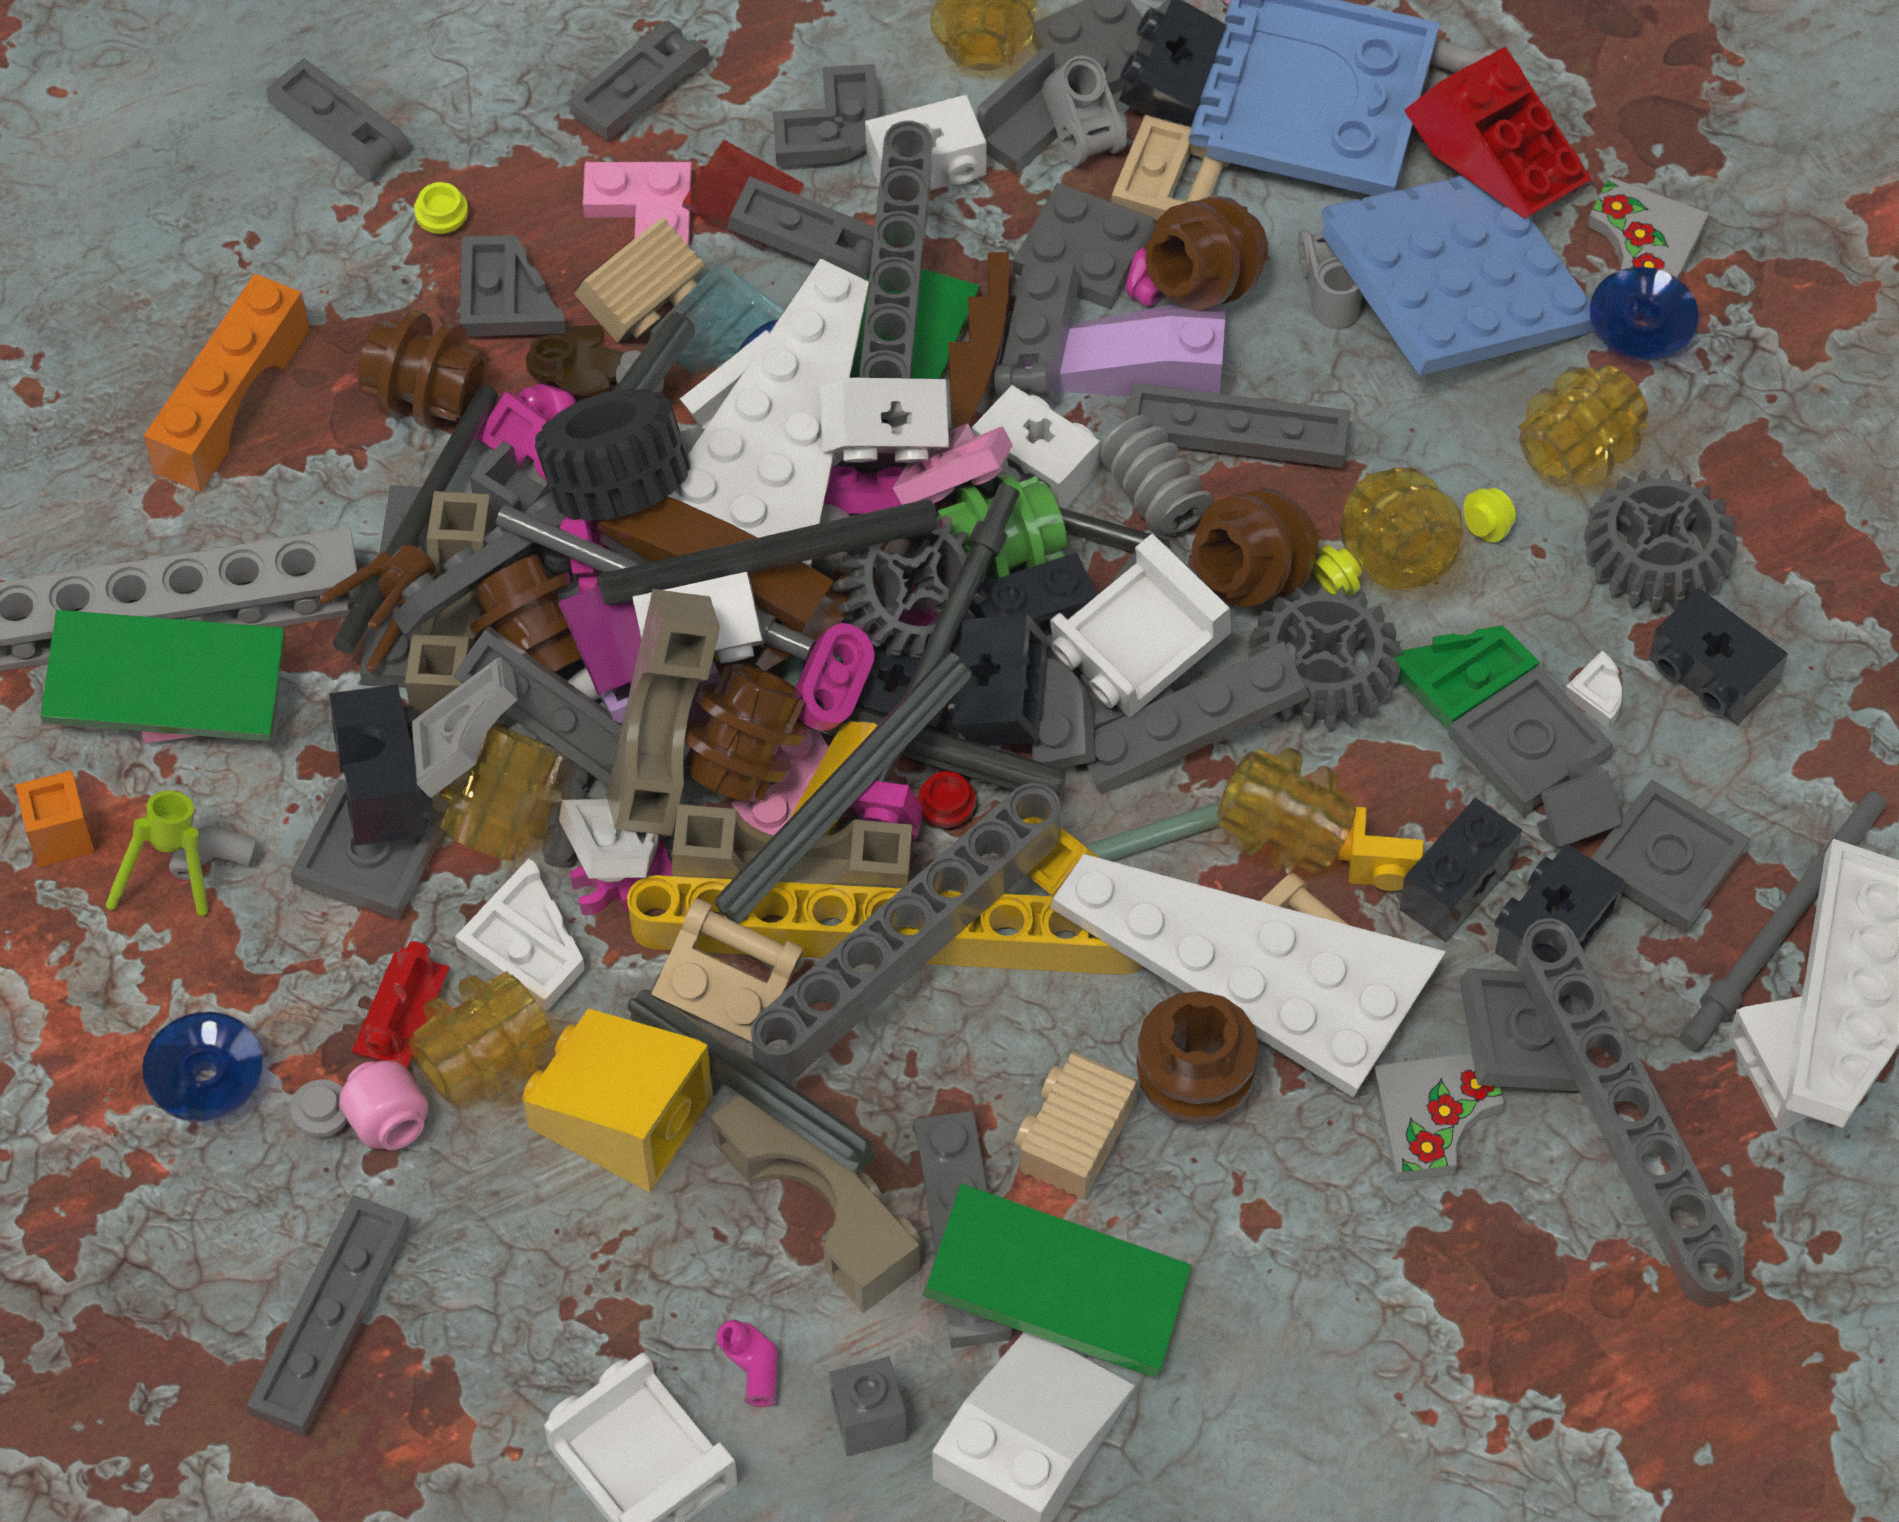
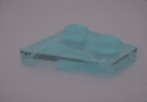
[650,261,785,374]

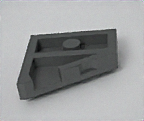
[459,235,566,336]

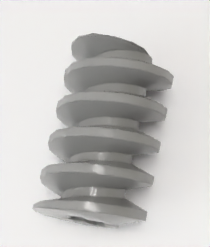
[1100,414,1214,535]

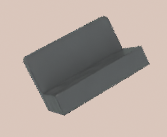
[977,47,1078,175]

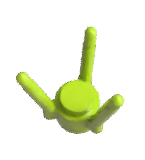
[106,790,208,916]

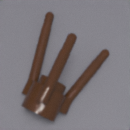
[320,545,436,674]

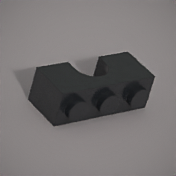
[329,684,433,846]

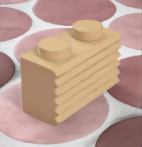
[574,217,705,343]
[1015,1052,1138,1199]

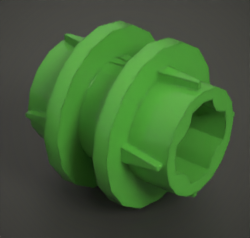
[937,472,1067,584]

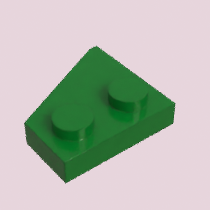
[1393,625,1540,730]

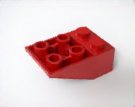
[1404,46,1592,219]

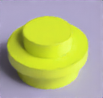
[414,182,468,234]
[1463,488,1516,543]
[1312,545,1362,596]

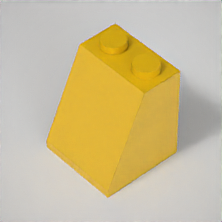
[522,1008,713,1193]

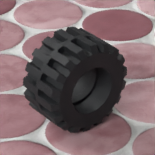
[534,389,691,521]

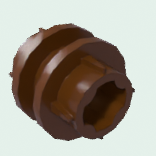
[1143,195,1270,311]
[358,310,488,430]
[1189,488,1321,607]
[469,554,583,675]
[684,664,807,802]
[1136,991,1259,1123]

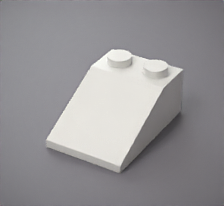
[932,1332,1135,1522]

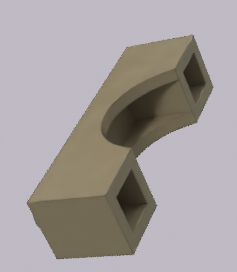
[405,491,495,718]
[606,589,720,836]
[672,804,912,888]
[710,1095,921,1313]

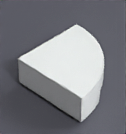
[1565,651,1622,729]

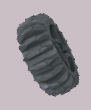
[1584,469,1738,613]
[832,508,986,659]
[1248,583,1402,732]

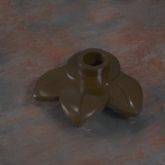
[526,325,625,397]

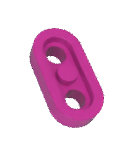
[824,465,920,514]
[796,623,874,731]

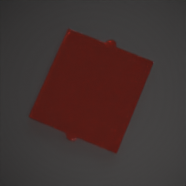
[682,139,804,251]

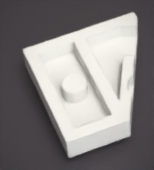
[559,799,663,882]
[455,858,585,1011]

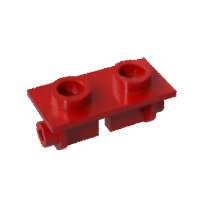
[352,941,450,1070]

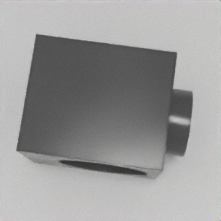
[829,1356,907,1457]

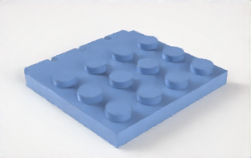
[1189,0,1440,196]
[1321,175,1602,376]

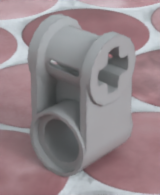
[1042,56,1127,166]
[1298,229,1363,329]

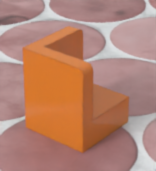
[15,770,95,867]

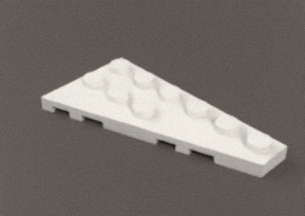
[668,258,869,567]
[1785,839,1899,1128]
[1050,854,1446,1097]

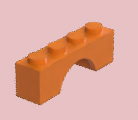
[143,273,310,492]

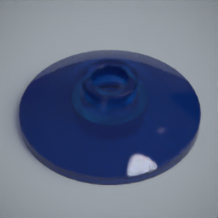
[1589,267,1699,361]
[142,1012,263,1122]

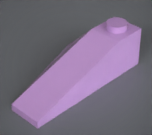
[1005,304,1226,396]

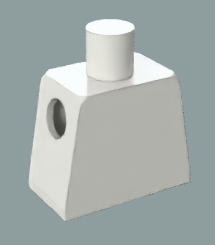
[1729,997,1808,1132]

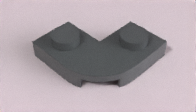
[773,64,879,167]
[1032,658,1095,768]

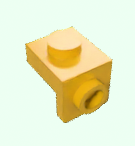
[1338,806,1424,891]

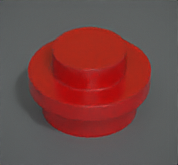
[918,771,975,828]

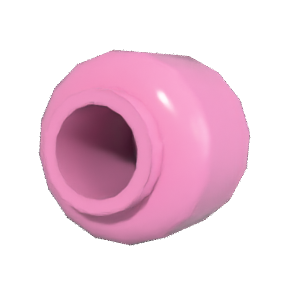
[339,1060,429,1150]

